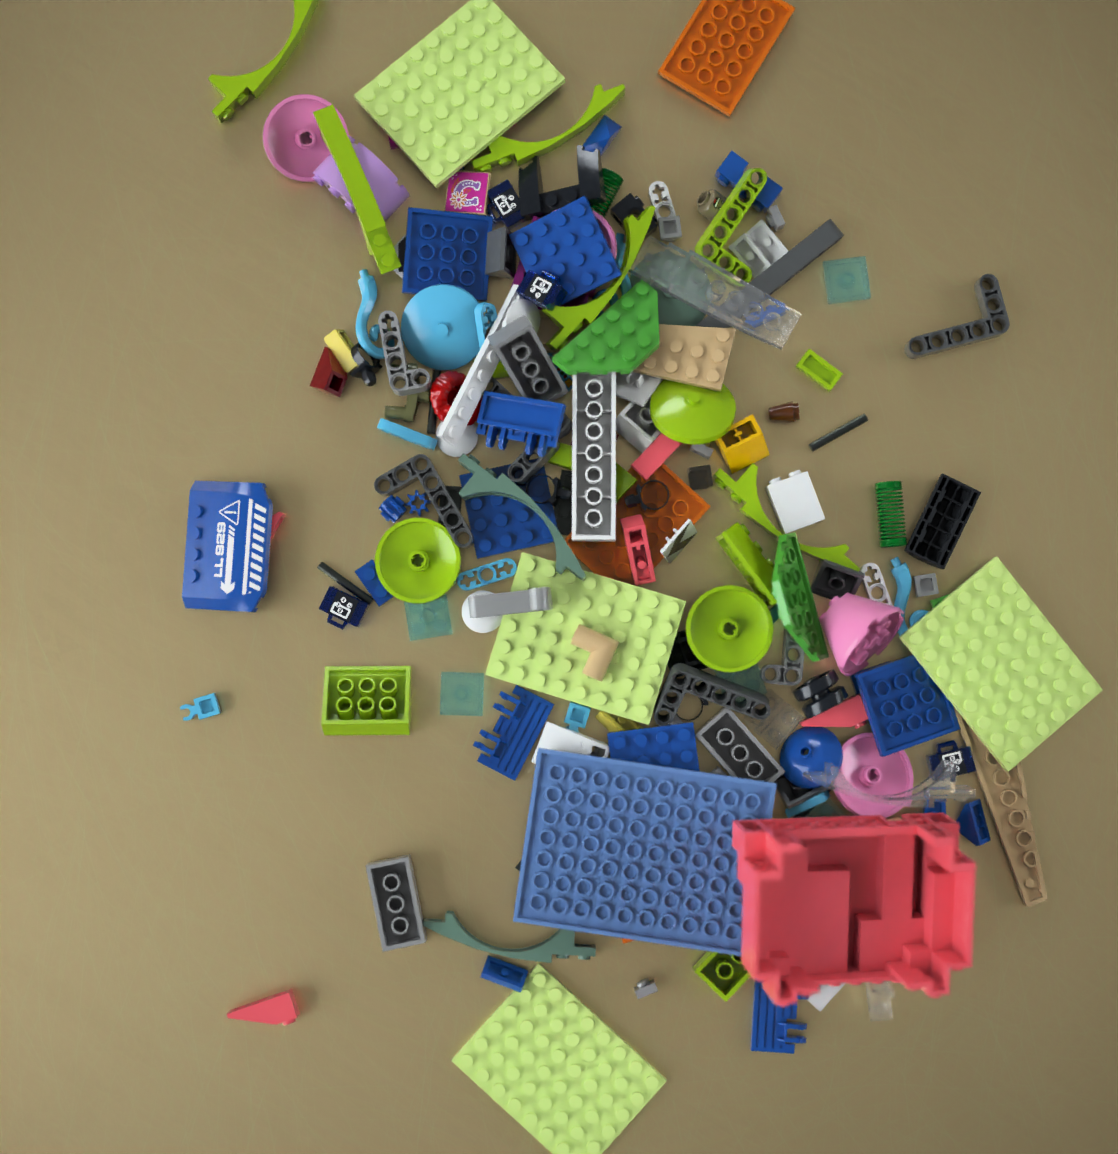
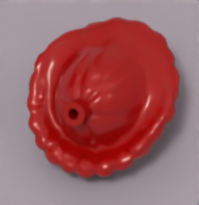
[430,371,483,426]

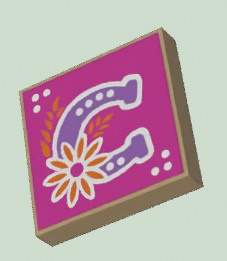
[444,171,491,216]

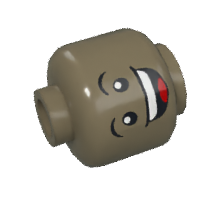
[697,189,728,221]

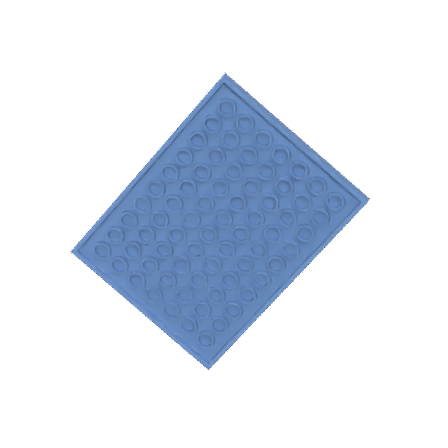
[513,747,777,956]

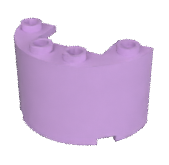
[312,135,409,221]

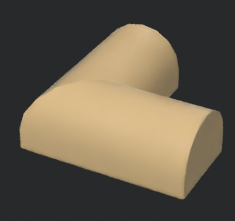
[571,624,619,681]

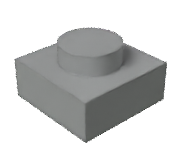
[765,205,786,232]
[658,215,682,241]
[690,443,714,459]
[913,573,939,598]
[634,978,658,999]

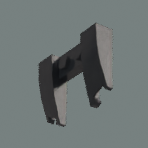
[518,145,606,221]

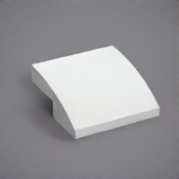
[729,219,789,278]

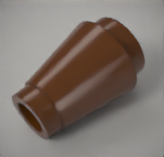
[769,401,800,422]

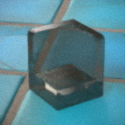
[687,465,713,491]

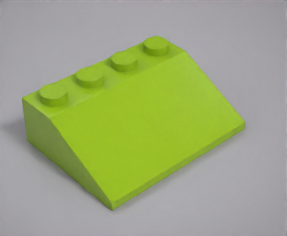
[715,522,777,606]
[321,666,411,735]

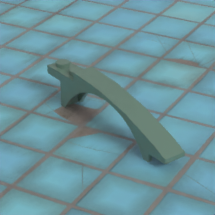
[458,453,586,581]
[423,911,596,963]

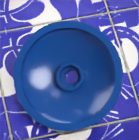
[780,727,843,789]

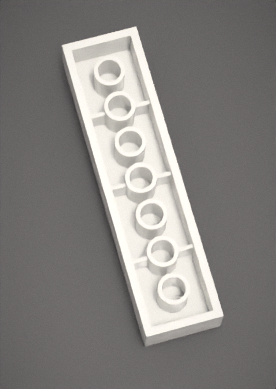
[572,372,616,542]

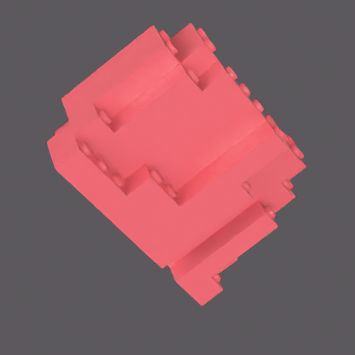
[732,812,976,1006]

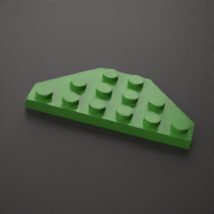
[552,279,660,375]
[772,532,829,662]

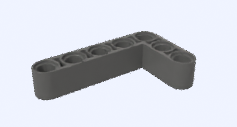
[904,274,1010,359]
[483,377,560,485]
[374,454,474,549]
[654,663,771,726]

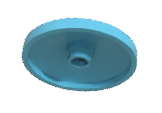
[401,284,487,370]

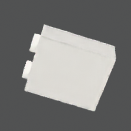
[765,470,825,535]

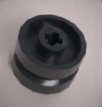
[792,669,849,718]

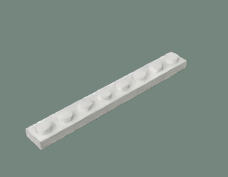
[437,284,531,446]

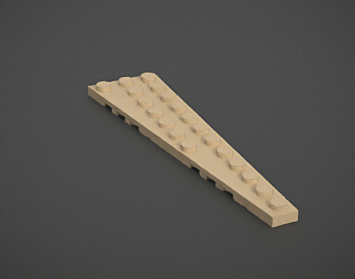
[486,317,736,392]
[953,706,1047,907]

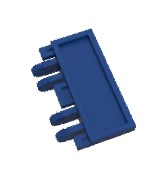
[476,391,566,457]
[473,685,554,781]
[750,980,809,1054]

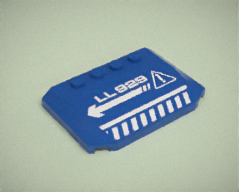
[182,481,273,612]

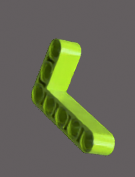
[695,168,767,284]

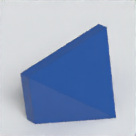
[582,115,622,156]
[956,799,991,846]

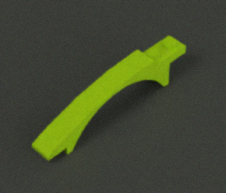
[208,0,319,123]
[472,84,625,172]
[313,105,402,275]
[541,205,655,350]
[713,463,860,571]

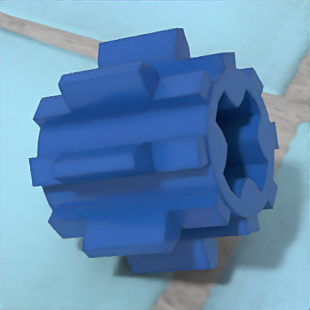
[405,490,432,517]
[379,495,407,523]

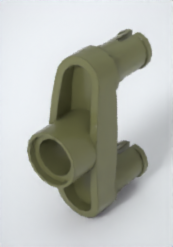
[385,363,431,422]

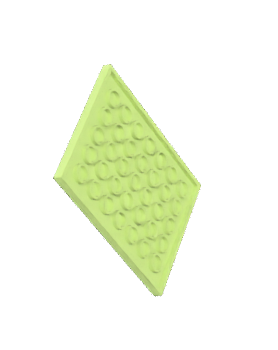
[354,0,565,188]
[485,552,687,725]
[899,556,1103,772]
[452,963,667,1154]

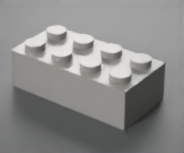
[487,315,569,402]
[695,707,785,782]
[366,854,427,952]

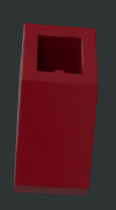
[310,347,348,397]

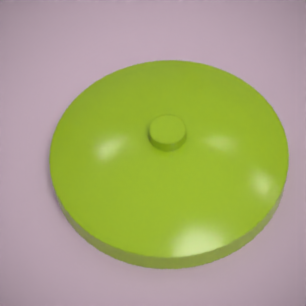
[650,379,736,445]
[375,518,461,604]
[686,585,773,672]

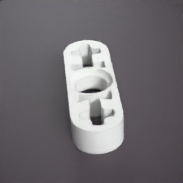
[648,181,677,242]
[860,563,893,606]

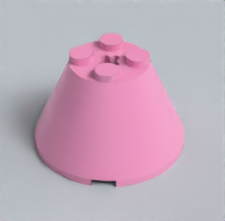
[819,592,904,676]

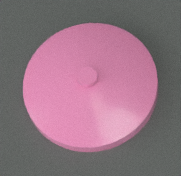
[263,94,348,182]
[831,732,913,818]

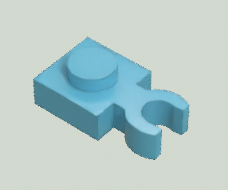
[180,693,221,721]
[564,701,591,733]

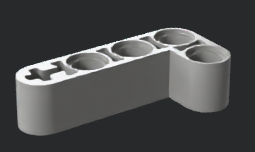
[378,310,432,396]
[468,587,553,618]
[759,627,804,686]

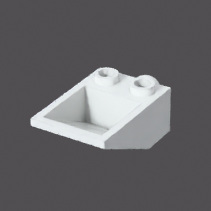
[531,721,609,764]

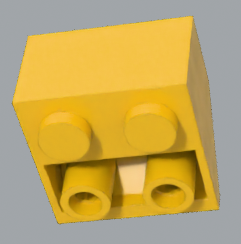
[715,414,770,474]

